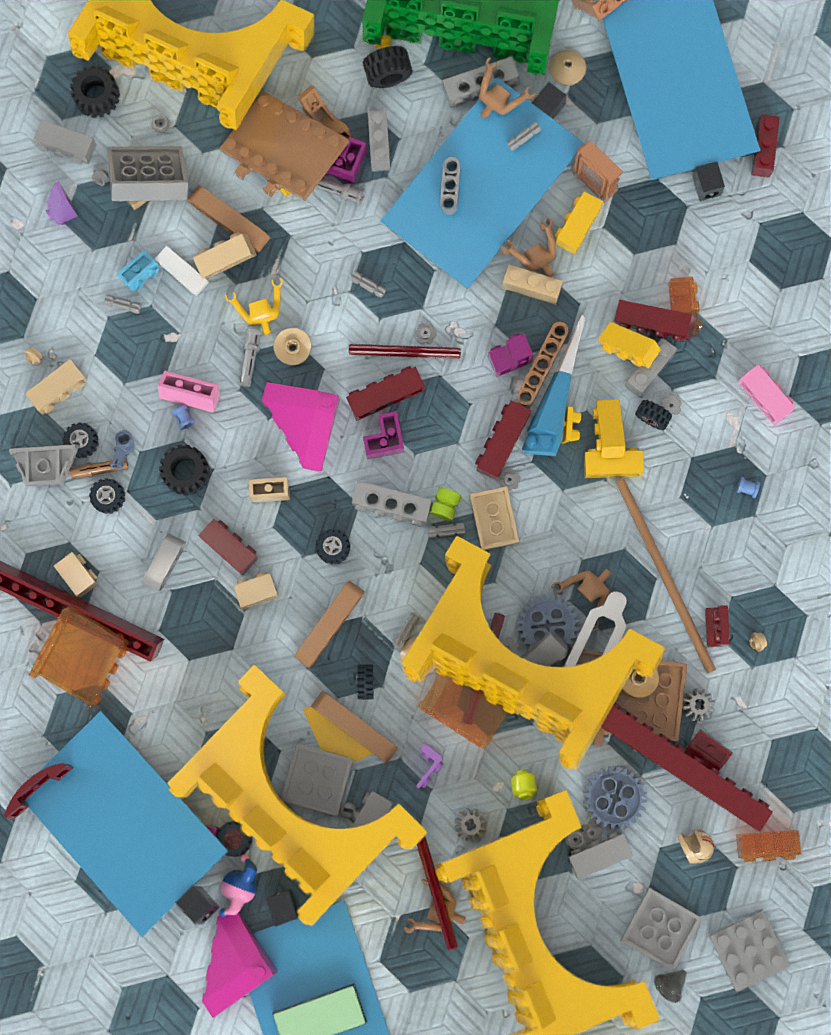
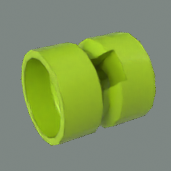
[429,487,461,521]

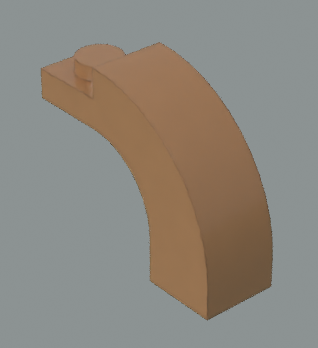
[297,85,354,139]

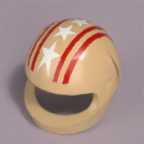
[677,830,714,864]

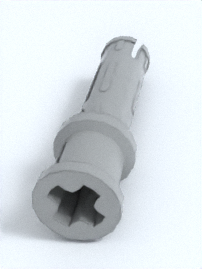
[316,178,366,205]
[239,328,263,387]

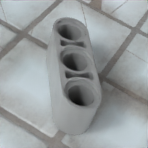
[440,157,461,215]
[142,534,186,591]

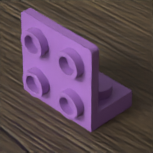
[415,743,444,789]

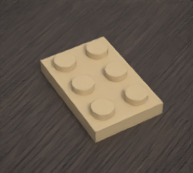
[469,486,519,550]

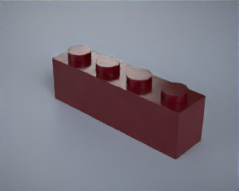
[614,300,696,342]
[346,366,425,421]
[475,400,532,481]

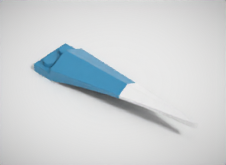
[522,315,585,456]

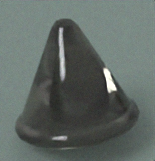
[654,970,687,1003]

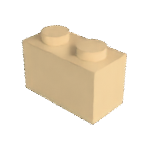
[249,477,290,503]
[54,552,98,598]
[233,572,279,610]

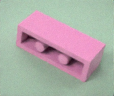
[738,364,795,426]
[158,371,220,413]

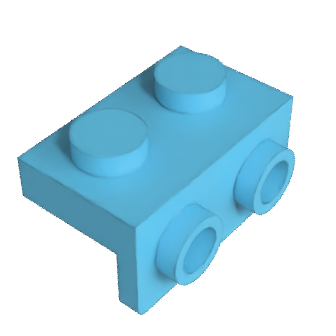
[117,250,160,292]

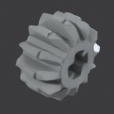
[682,688,715,722]
[454,808,487,842]

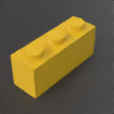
[555,191,603,255]
[598,322,661,368]
[593,399,625,458]
[584,448,644,478]

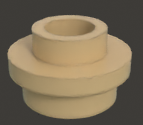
[24,347,43,365]
[749,632,767,652]

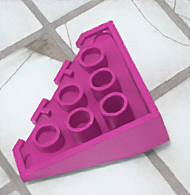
[262,382,340,472]
[202,913,278,1018]

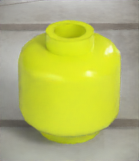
[510,770,538,800]

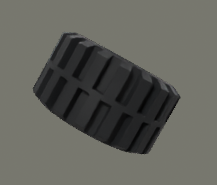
[362,46,413,88]
[70,66,120,118]
[159,444,210,495]

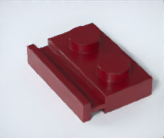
[685,729,733,771]

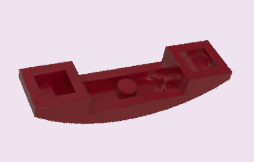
[4,763,73,820]

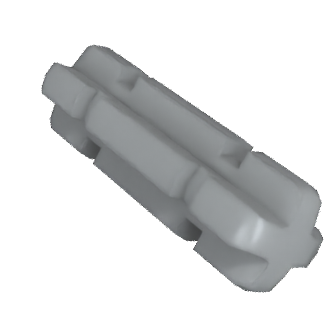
[507,122,541,151]
[351,272,386,298]
[104,295,142,314]
[427,523,465,538]
[393,613,419,650]

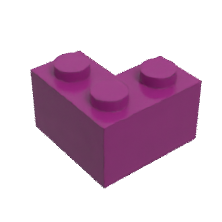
[326,137,367,184]
[488,333,533,377]
[363,411,405,460]

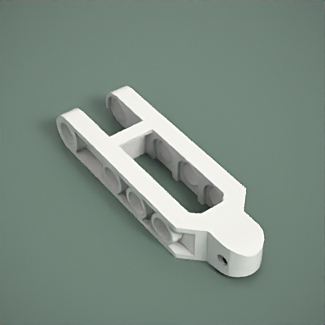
[564,592,627,667]

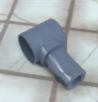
[110,430,135,470]

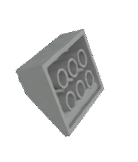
[107,146,188,201]

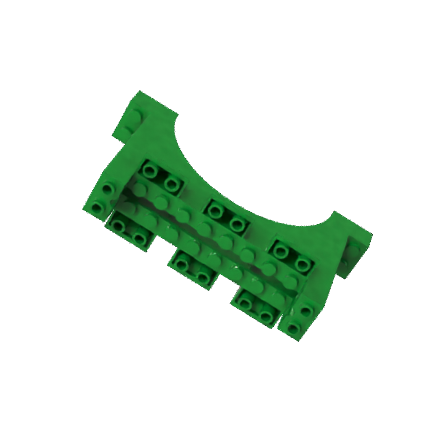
[362,0,560,76]

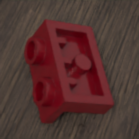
[705,605,730,647]

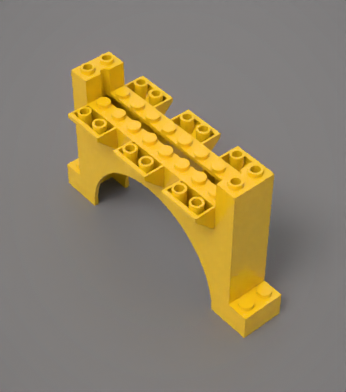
[68,0,314,130]
[401,536,665,770]
[167,665,428,926]
[435,790,660,1035]

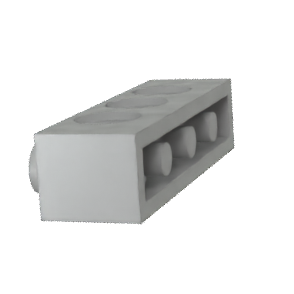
[442,57,520,107]
[352,481,432,526]

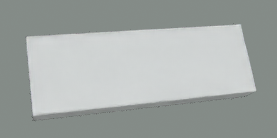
[154,246,209,297]

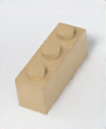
[193,232,256,279]
[502,265,563,305]
[25,359,87,415]

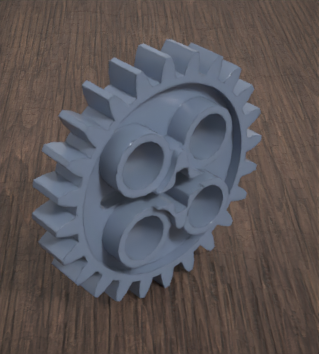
[517,594,580,651]
[583,766,647,830]

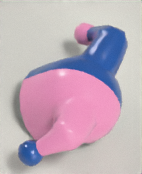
[219,854,257,917]

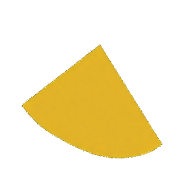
[303,707,373,763]

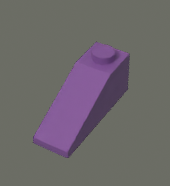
[46,181,77,225]

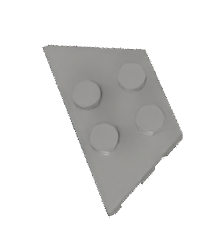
[9,445,79,486]

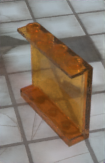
[29,606,129,710]
[417,675,508,750]

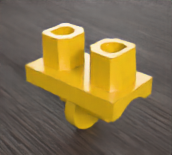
[561,406,581,444]

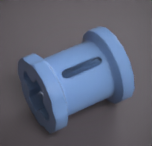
[171,405,195,430]
[736,477,760,498]

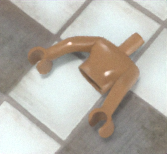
[479,57,537,119]
[500,218,556,277]
[551,569,612,629]
[404,872,466,933]

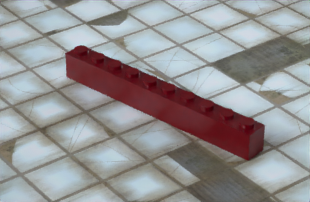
[0,561,165,662]
[601,703,773,832]

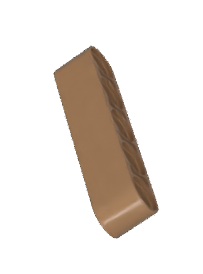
[187,185,270,253]
[517,322,568,408]
[294,580,365,668]
[311,691,398,763]

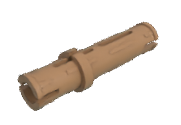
[69,458,129,479]

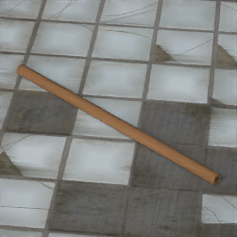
[616,478,716,674]

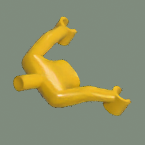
[225,278,283,335]

